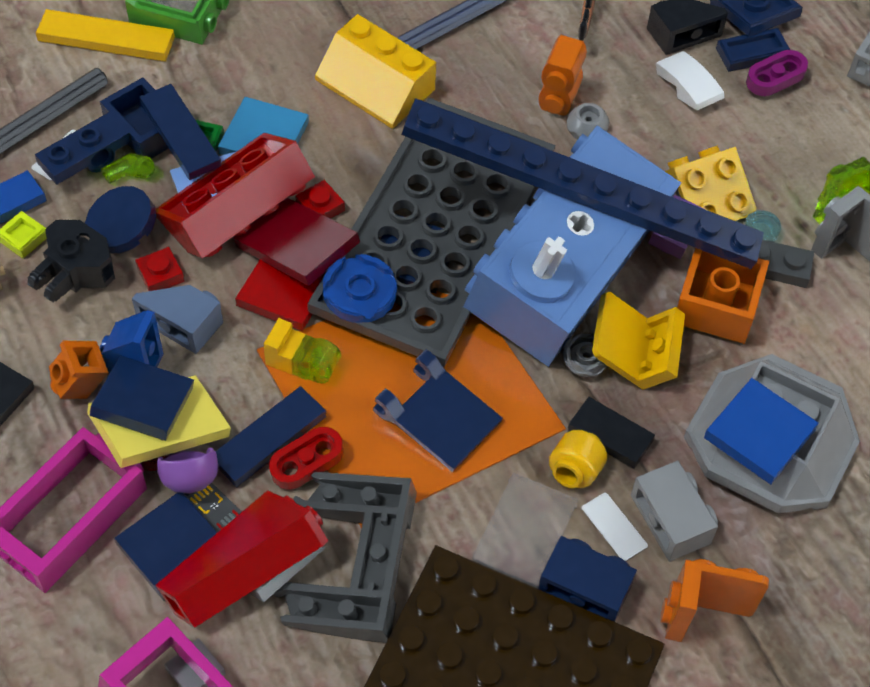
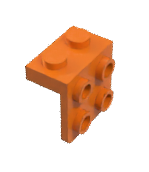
[660,559,769,642]

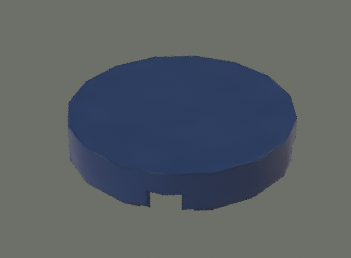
[85,186,156,253]

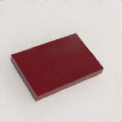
[234,198,360,286]

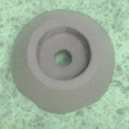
[567,103,609,140]
[563,334,607,378]

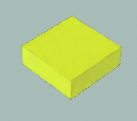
[0,211,47,259]

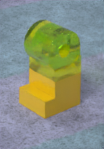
[263,318,342,383]

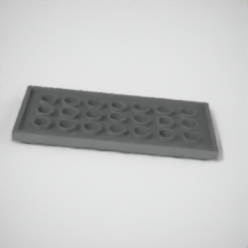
[308,97,556,367]

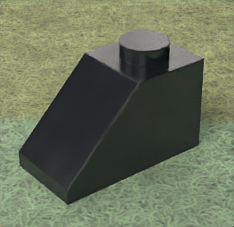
[647,0,728,55]

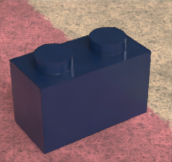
[538,535,637,622]

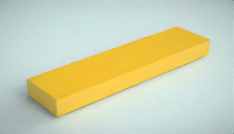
[36,9,175,62]

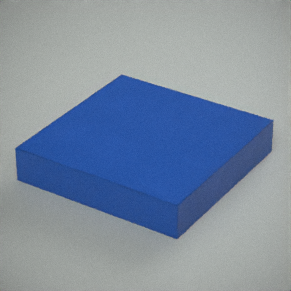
[704,378,819,485]

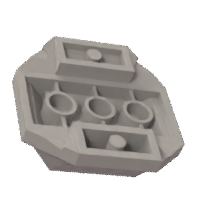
[684,354,860,513]

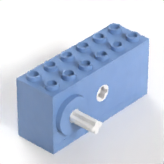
[463,125,681,367]

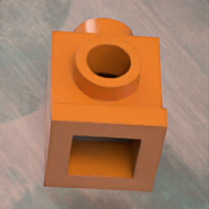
[49,340,109,399]

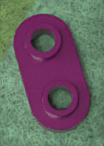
[746,50,808,96]

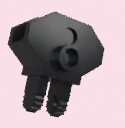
[27,220,115,303]

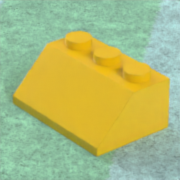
[315,14,436,129]

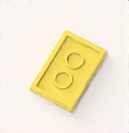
[87,375,231,468]

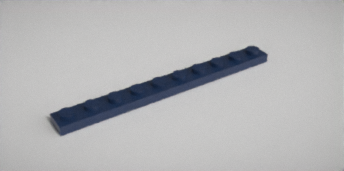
[401,98,764,269]

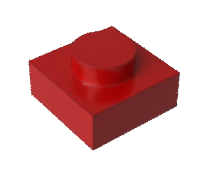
[295,179,345,219]
[135,247,185,291]

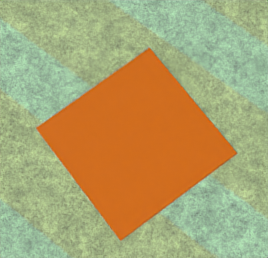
[257,291,566,529]

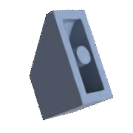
[132,285,223,354]

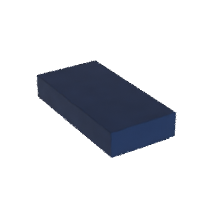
[716,28,790,72]

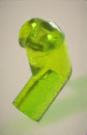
[101,153,155,184]

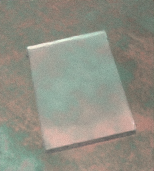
[472,473,578,589]

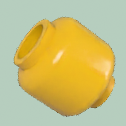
[549,430,607,488]

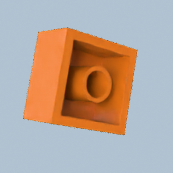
[677,248,770,344]

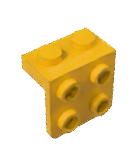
[665,145,756,221]
[592,292,685,390]

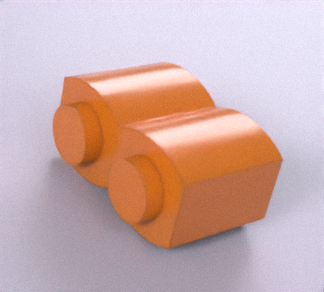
[539,35,587,116]

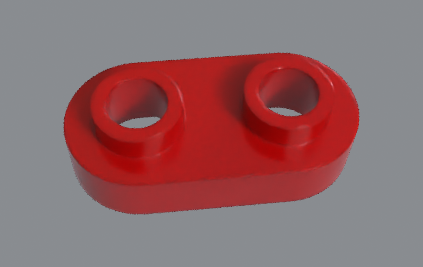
[269,427,344,490]

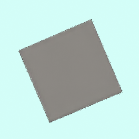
[164,638,226,687]

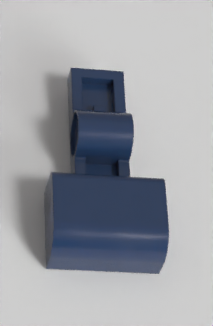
[35,77,169,185]

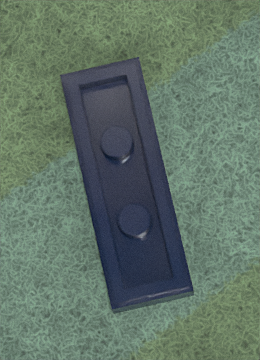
[140,84,221,181]
[216,386,327,488]

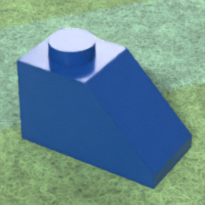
[100,310,164,374]

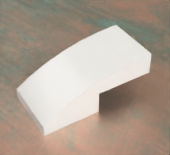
[656,51,725,110]

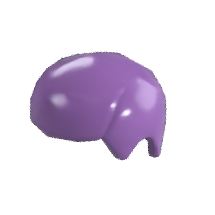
[157,448,219,494]

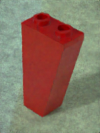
[155,490,328,628]

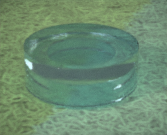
[744,210,781,242]

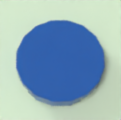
[323,254,397,323]

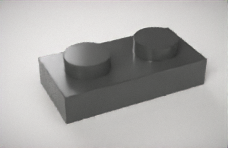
[758,240,815,288]

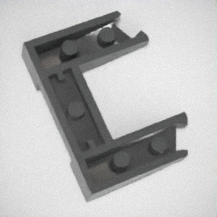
[274,472,417,643]

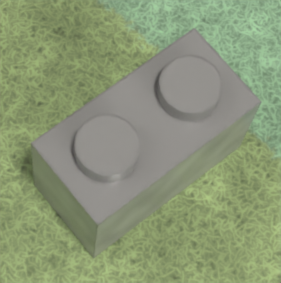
[631,460,718,562]

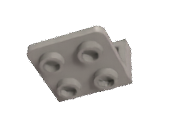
[811,185,870,261]

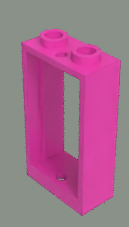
[0,427,147,593]
[98,617,233,687]

